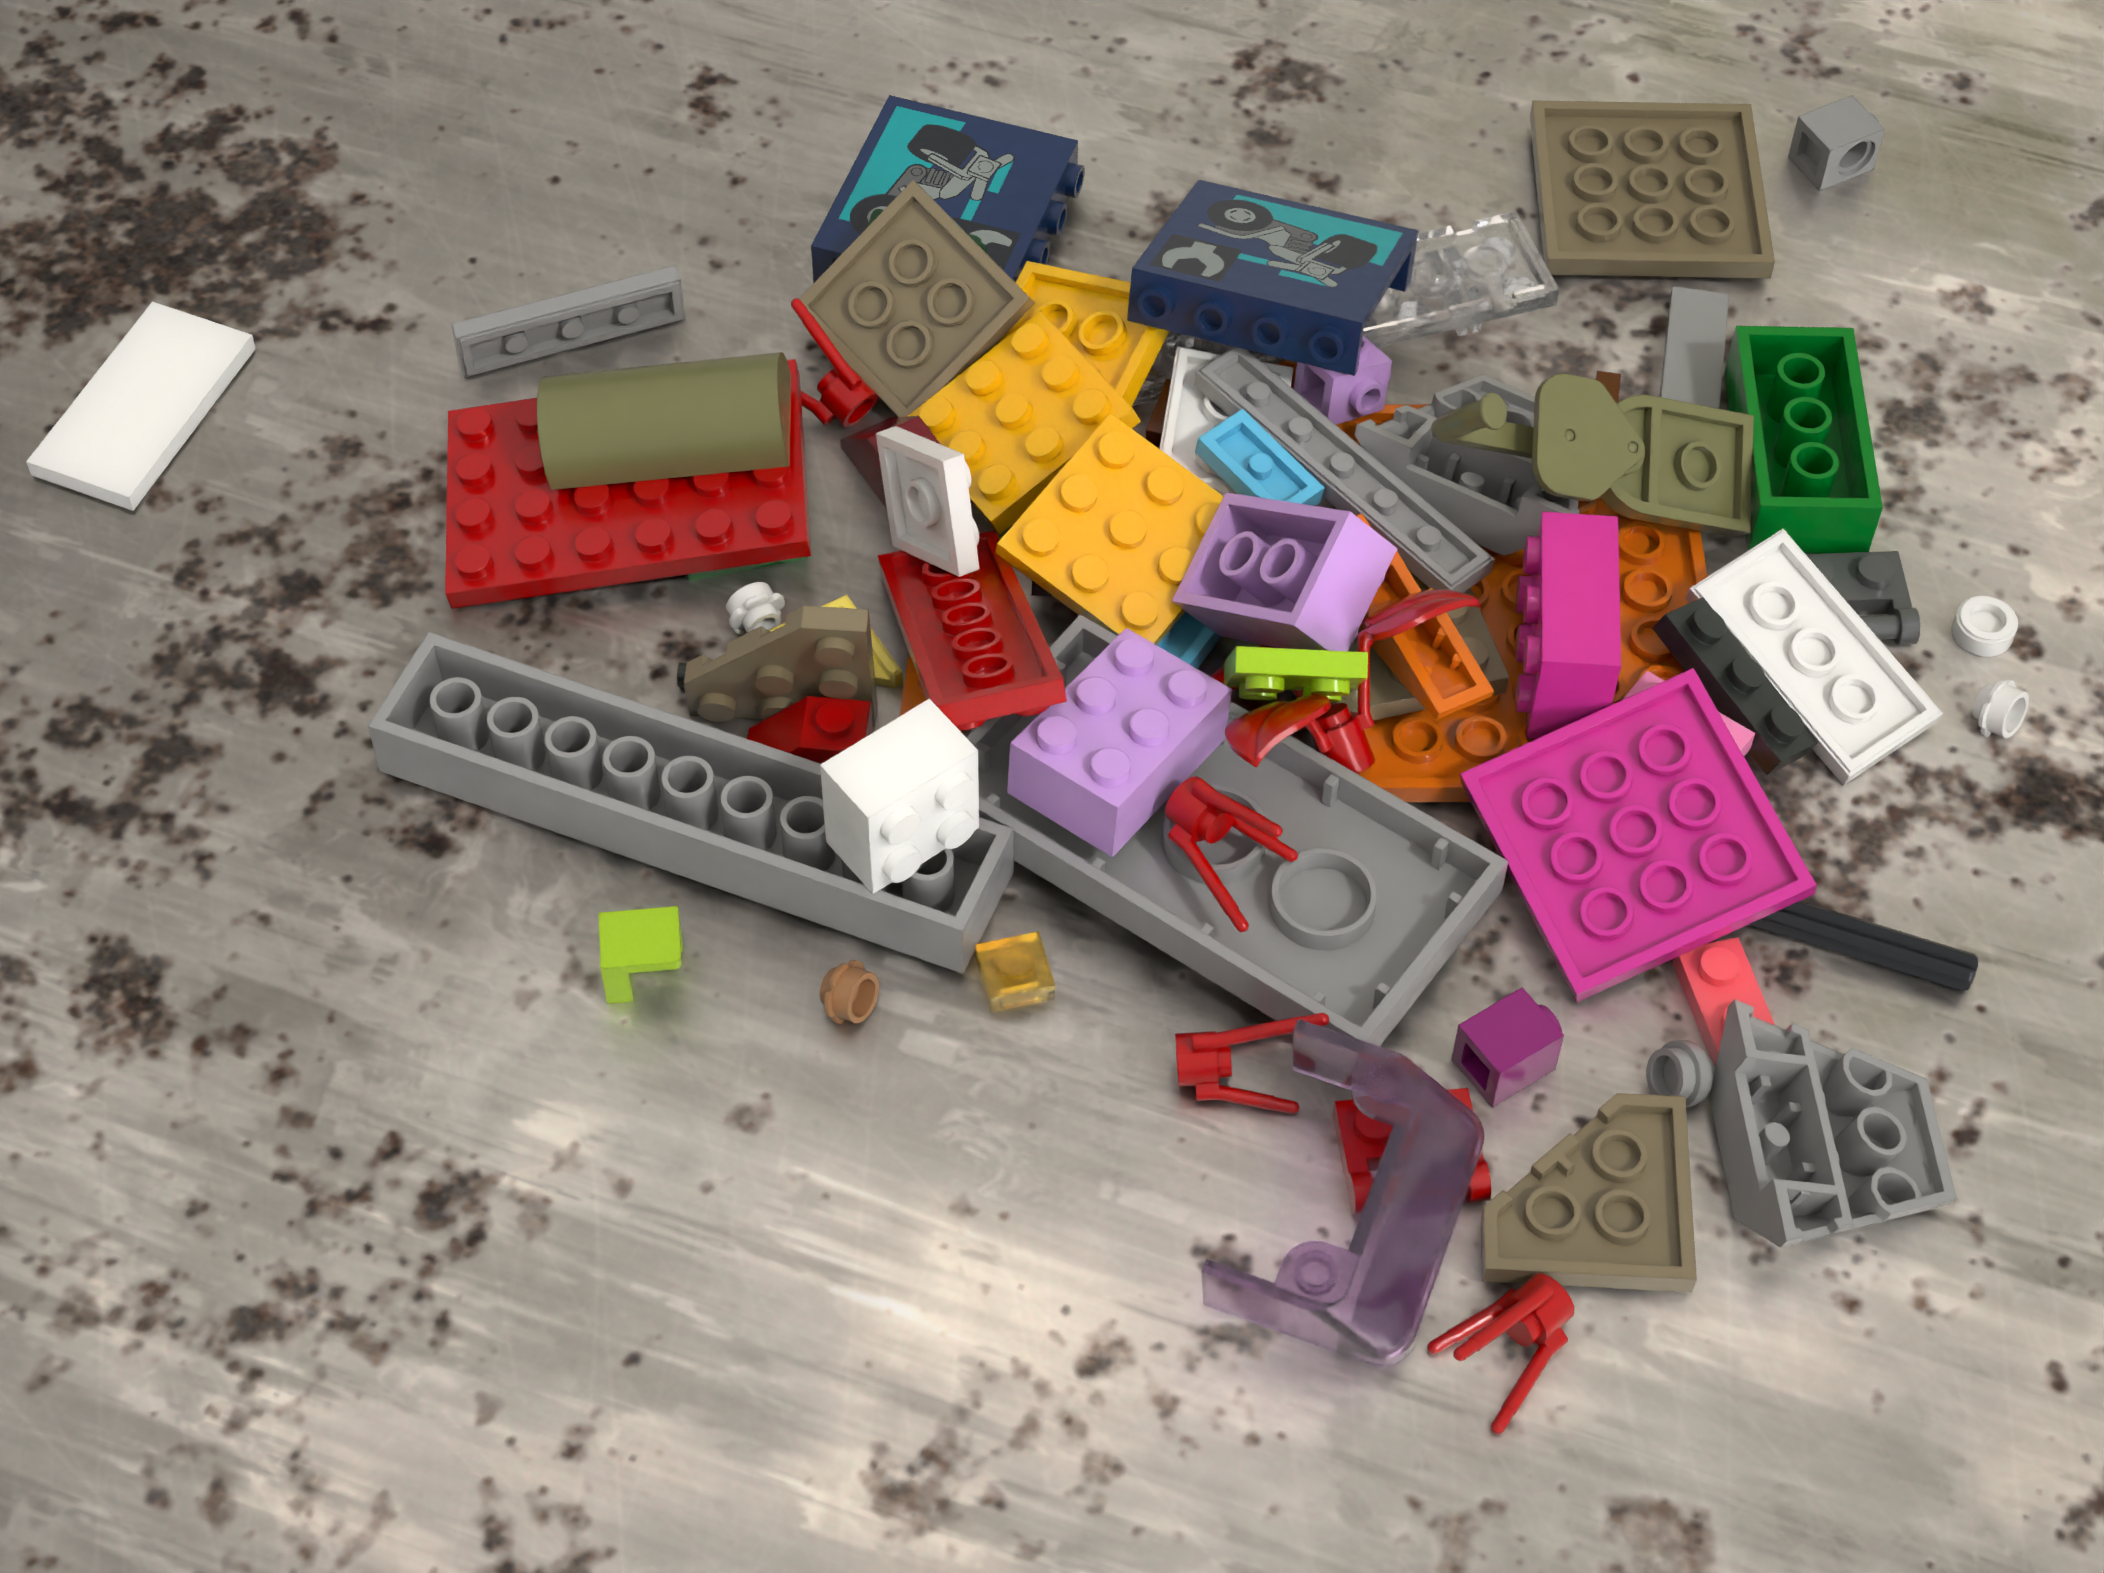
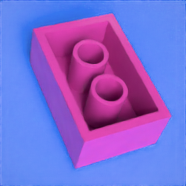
[1515,511,1621,739]

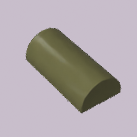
[537,352,791,490]

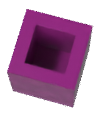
[1451,987,1564,1108]

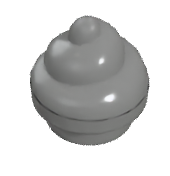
[1646,1040,1716,1108]

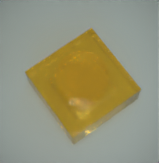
[975,931,1055,1013]

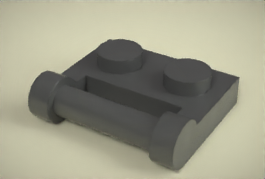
[1806,551,1920,645]

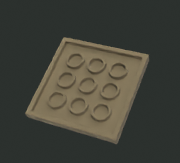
[1530,100,1775,278]

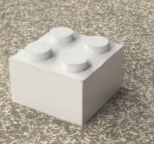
[820,699,979,894]

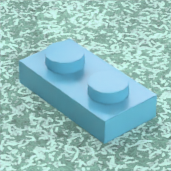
[1195,409,1325,506]

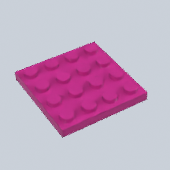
[1460,668,1817,1003]

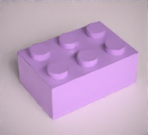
[1172,492,1398,651]
[1007,628,1232,857]

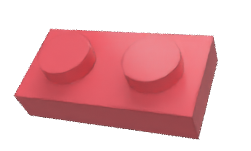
[1672,937,1775,1066]

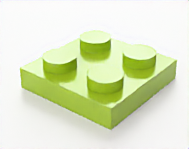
[1224,646,1368,703]

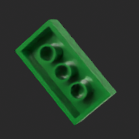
[1724,326,1883,554]

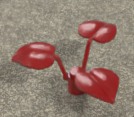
[1210,589,1481,774]

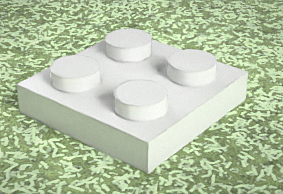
[876,426,980,577]

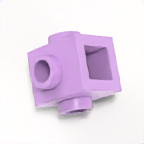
[1293,335,1392,425]

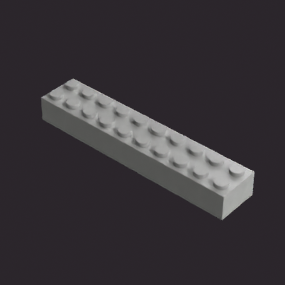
[368,632,1014,974]

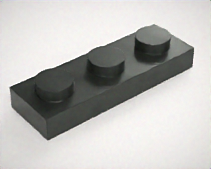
[1652,597,1818,775]

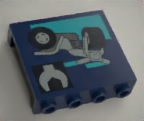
[811,95,1085,284]
[1127,180,1419,376]

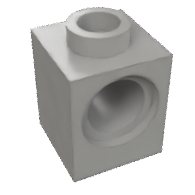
[1788,95,1885,191]

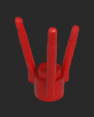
[791,298,878,428]
[1165,776,1298,932]
[1175,1013,1329,1114]
[1427,1273,1575,1434]

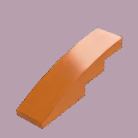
[1357,513,1494,720]

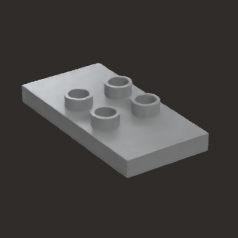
[966,614,1508,1071]

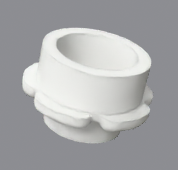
[726,582,785,635]
[1972,679,2029,738]

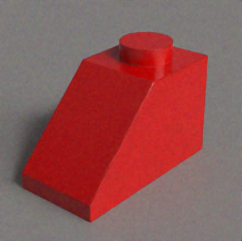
[747,696,873,764]

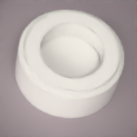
[1952,596,2018,657]

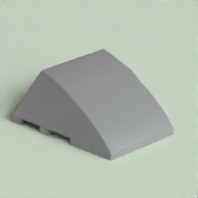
[1354,374,1580,556]
[1709,999,1957,1248]

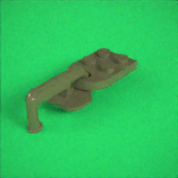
[1431,373,1754,537]

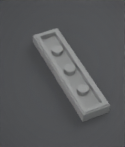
[451,265,685,377]

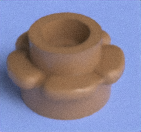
[819,960,879,1024]

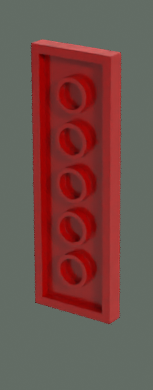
[877,530,1067,730]

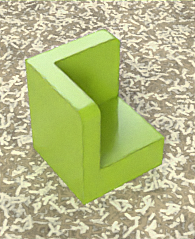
[598,906,683,1004]

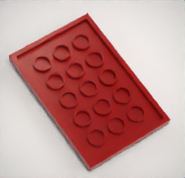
[445,359,811,609]

